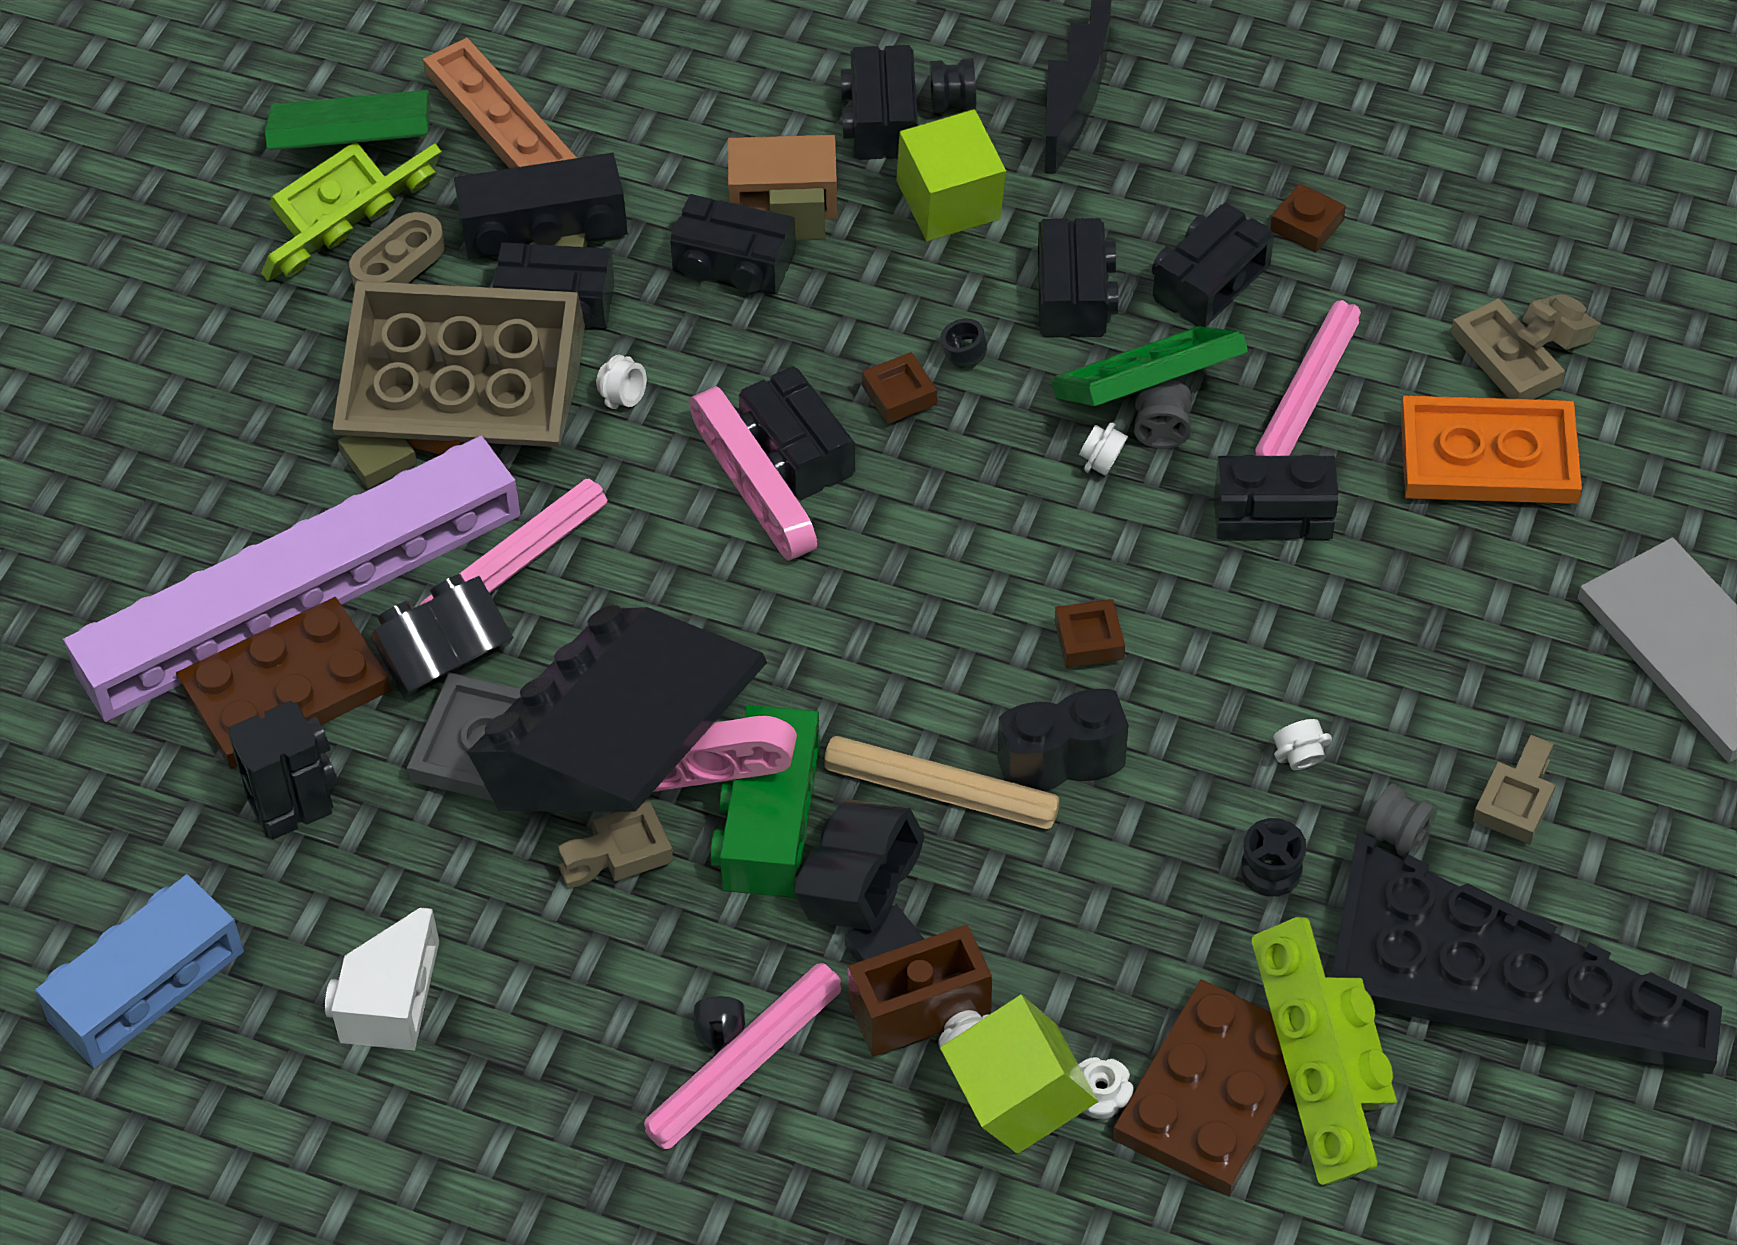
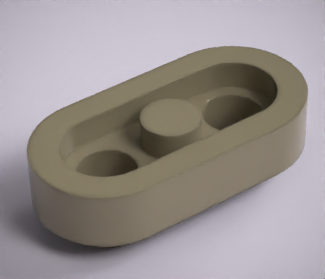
[349,212,445,288]

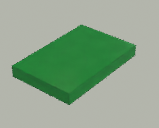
[265,90,431,150]
[1051,326,1248,406]

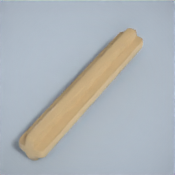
[824,736,1059,829]

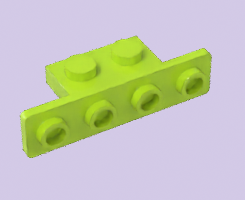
[261,142,442,282]
[1252,917,1397,1185]

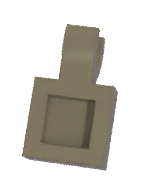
[1517,294,1601,350]
[1473,735,1556,845]
[558,801,672,888]

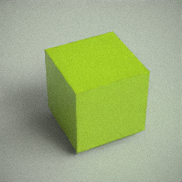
[896,109,1006,242]
[940,994,1099,1154]

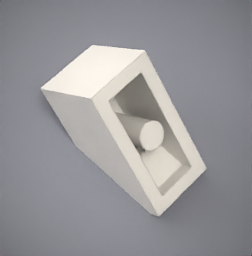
[325,908,439,1051]

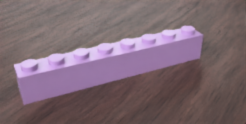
[63,435,521,722]

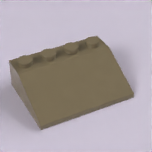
[332,281,585,447]

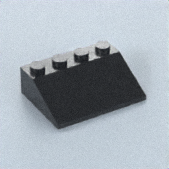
[467,605,767,812]

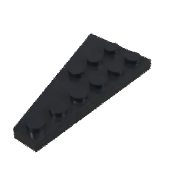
[1331,830,1722,1075]

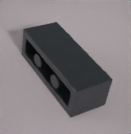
[454,152,628,260]

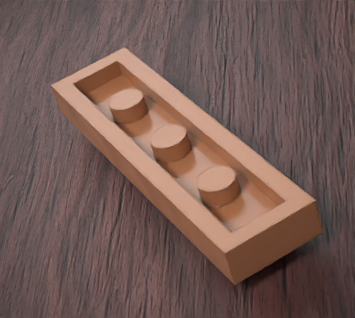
[423,38,577,168]

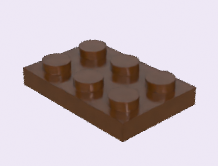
[176,596,392,769]
[1113,979,1291,1197]

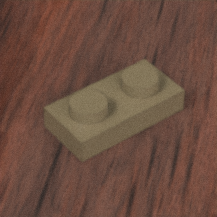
[1451,298,1565,400]

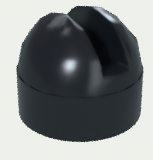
[940,318,987,367]
[694,996,745,1049]

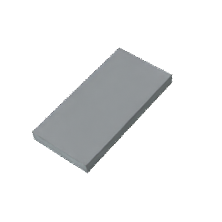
[1577,537,1737,763]

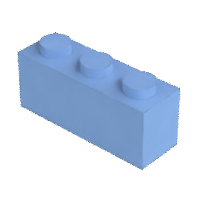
[35,874,244,1069]

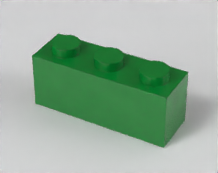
[711,705,820,898]

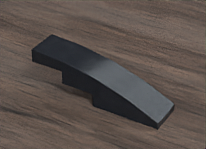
[1045,0,1112,174]

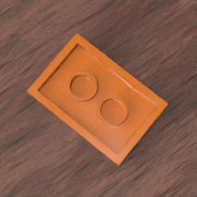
[1401,396,1582,504]

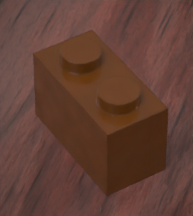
[848,925,992,1057]

